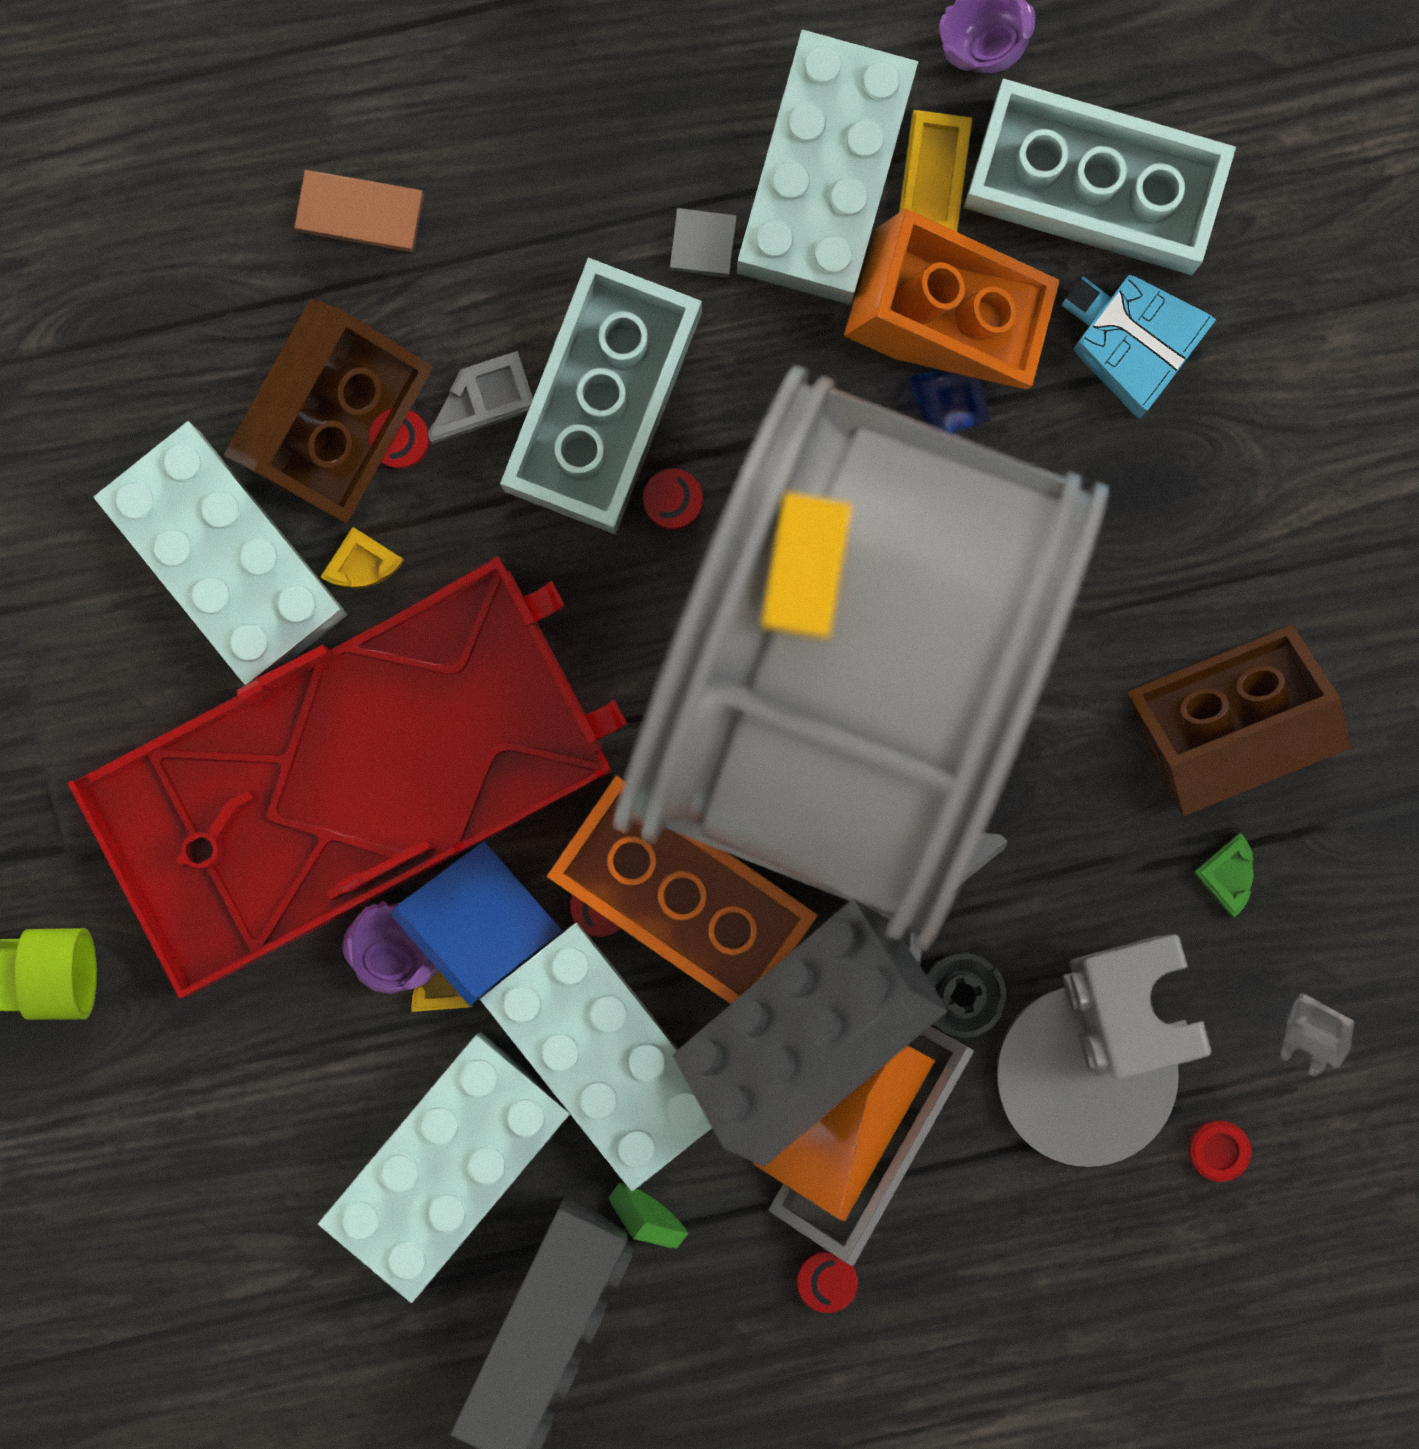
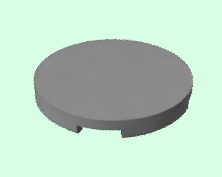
[996,987,1179,1167]

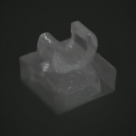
[1281,992,1355,1076]

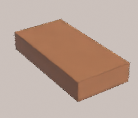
[294,170,424,253]

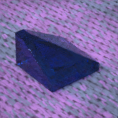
[909,370,991,435]

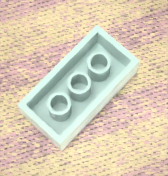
[737,30,918,305]
[964,78,1236,275]
[500,258,702,535]
[93,421,348,685]
[480,922,712,1191]
[318,1032,570,1303]

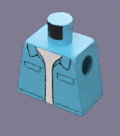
[1062,275,1216,419]

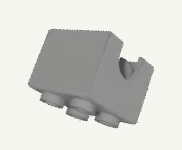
[1063,935,1211,1080]

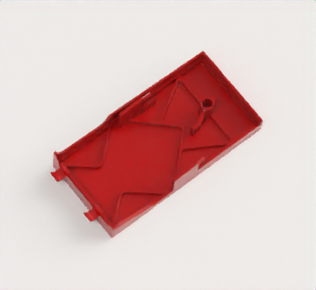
[67,556,627,999]

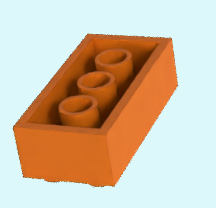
[546,776,818,1004]

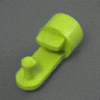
[0,928,97,1020]

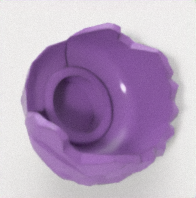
[939,0,1035,73]
[342,901,438,994]

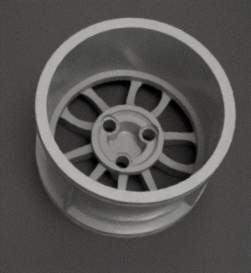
[614,365,1108,951]

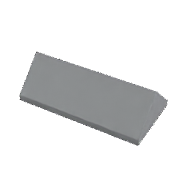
[768,1026,974,1266]

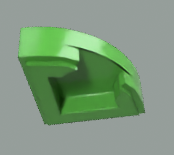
[1192,833,1254,918]
[608,1182,688,1249]

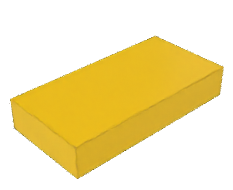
[899,110,972,232]
[761,492,852,640]

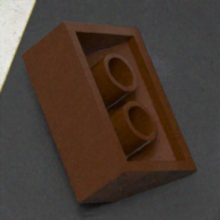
[223,298,433,524]
[1127,624,1351,816]

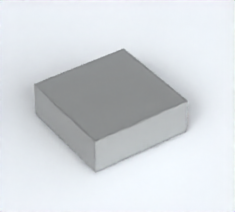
[670,208,736,278]

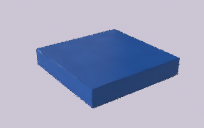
[391,841,562,1006]

